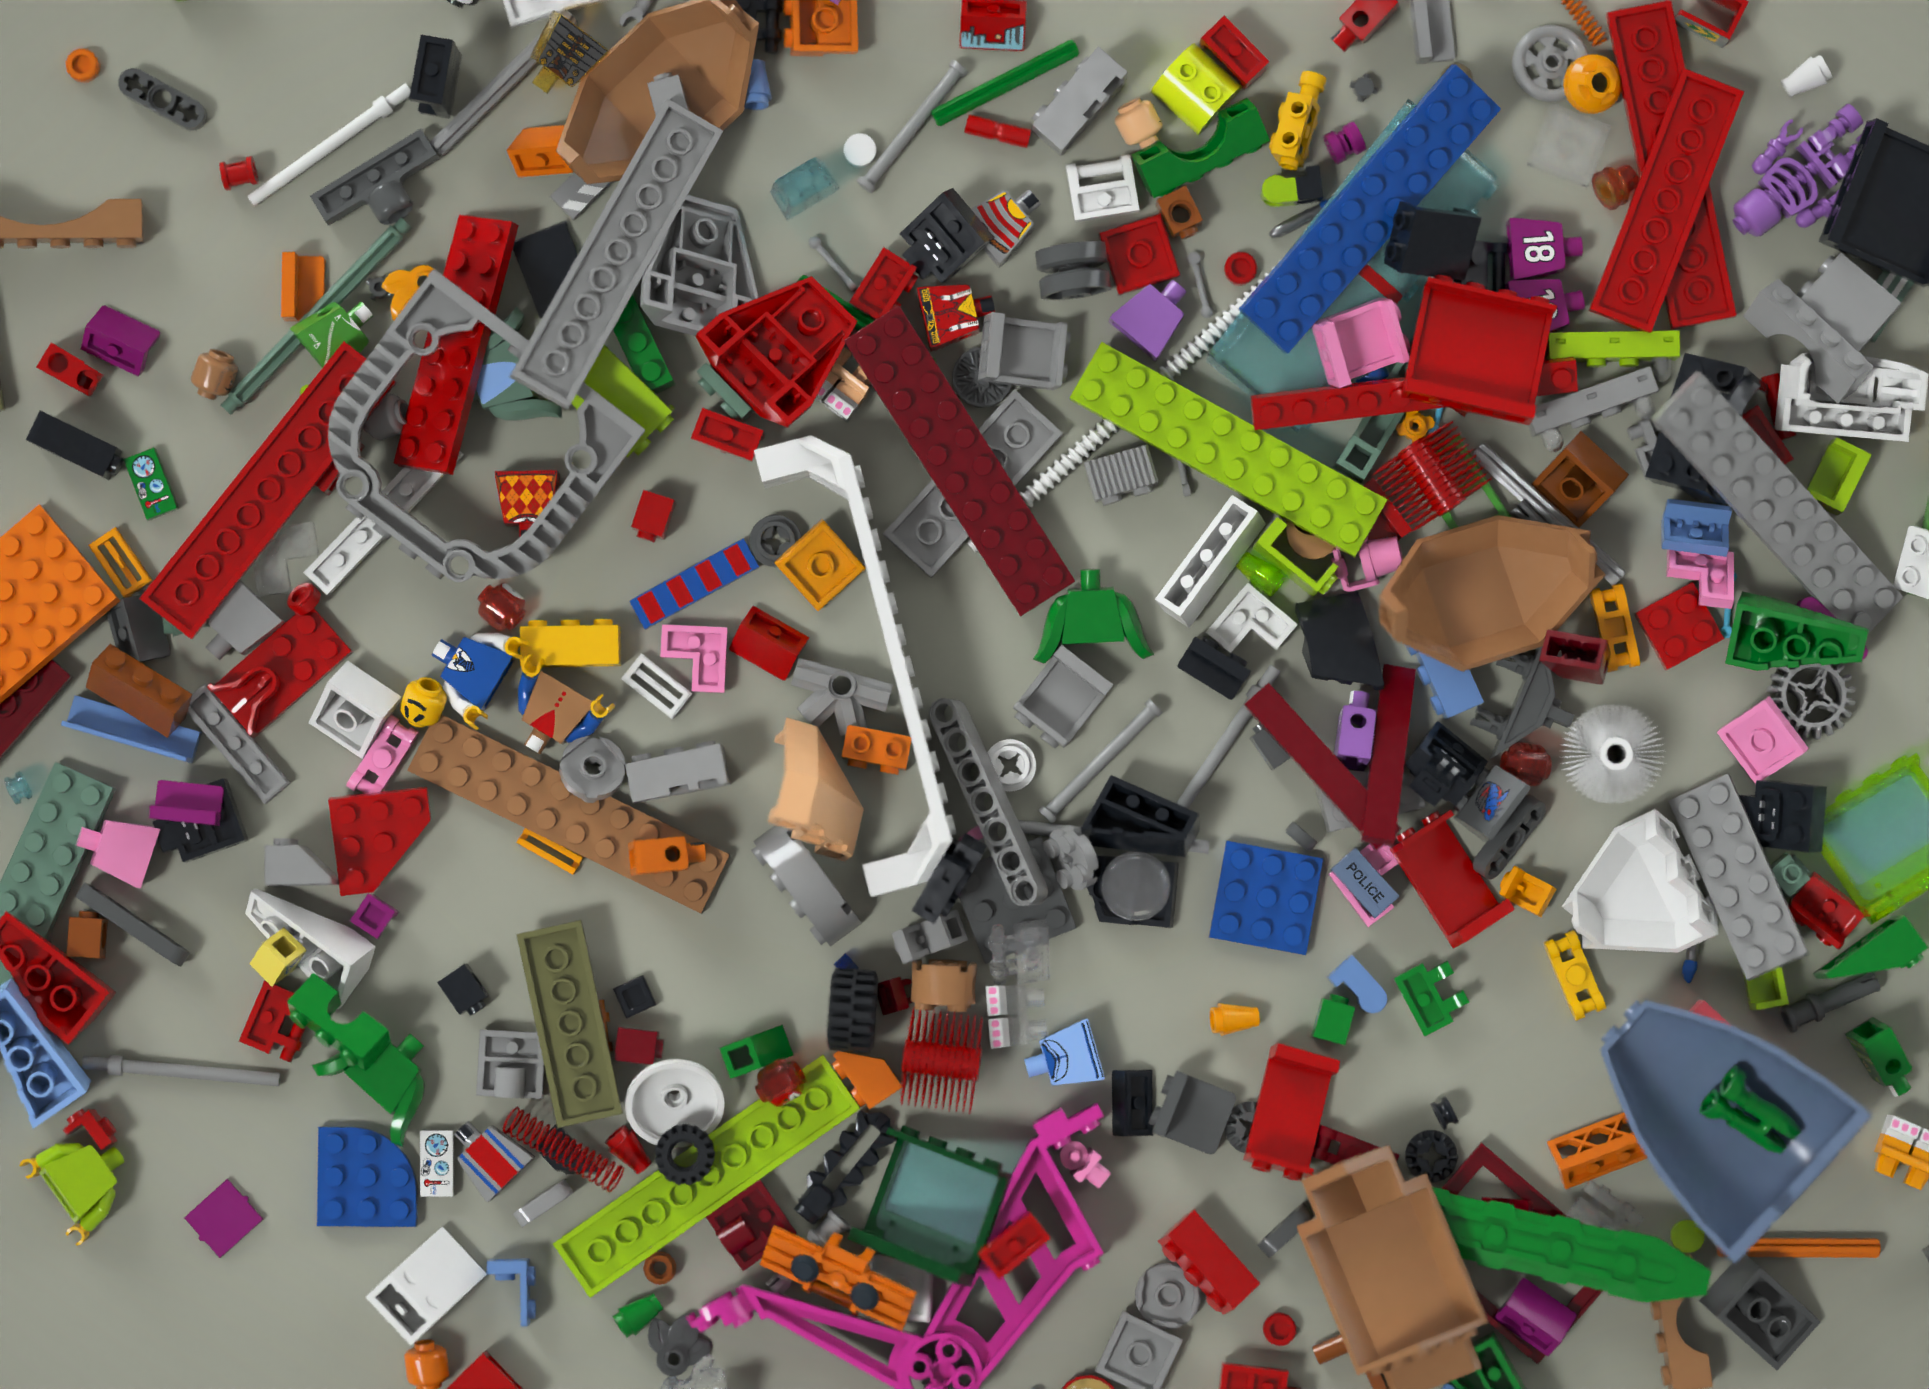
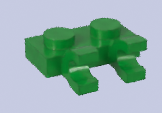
[1394,961,1469,1037]

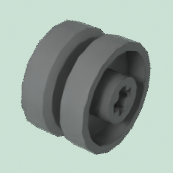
[1035,241,1111,300]

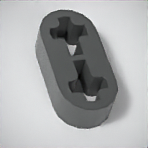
[1257,1203,1315,1258]

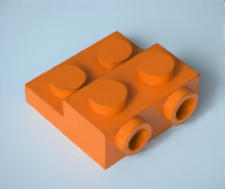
[783,0,858,56]

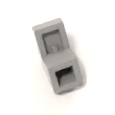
[892,910,968,964]

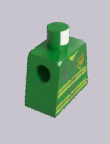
[1845,1017,1913,1097]

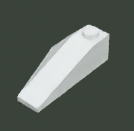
[245,888,376,1009]

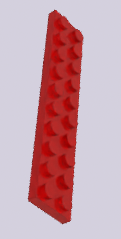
[1606,0,1737,330]
[139,341,397,640]

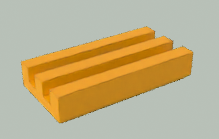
[88,527,153,598]
[516,828,584,875]

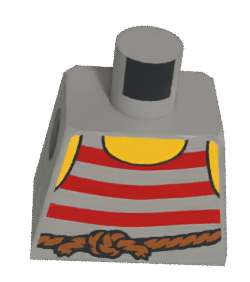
[971,189,1041,268]

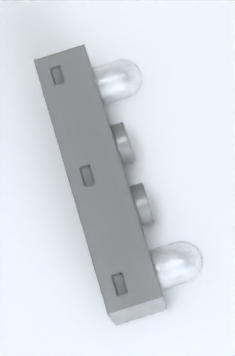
[1528,366,1659,452]

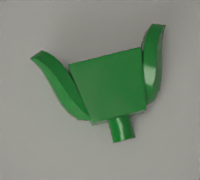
[1033,569,1155,663]
[312,1033,425,1147]

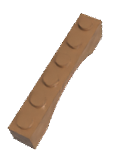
[0,199,144,249]

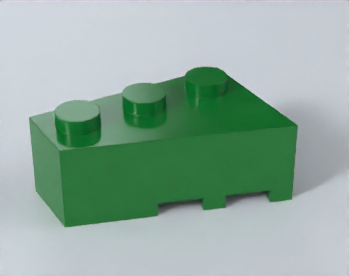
[1450,1331,1526,1389]

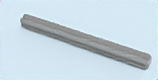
[430,10,577,156]
[1472,443,1625,585]

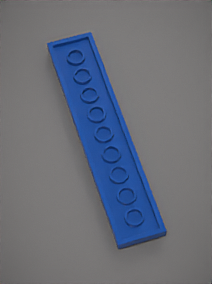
[1238,64,1501,354]

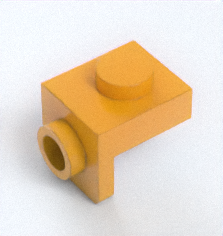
[1499,866,1557,918]

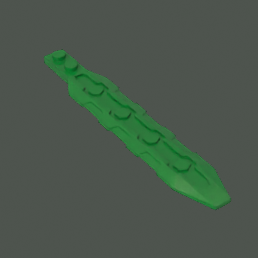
[1432,1187,1711,1303]

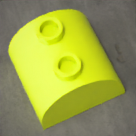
[1151,43,1242,135]

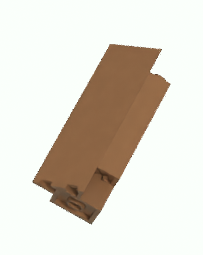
[1296,1145,1488,1389]

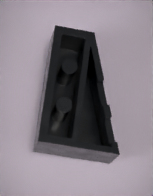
[1081,775,1200,857]

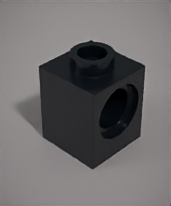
[437,964,489,1016]

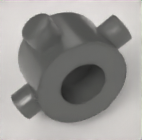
[1350,74,1378,102]
[366,274,393,301]

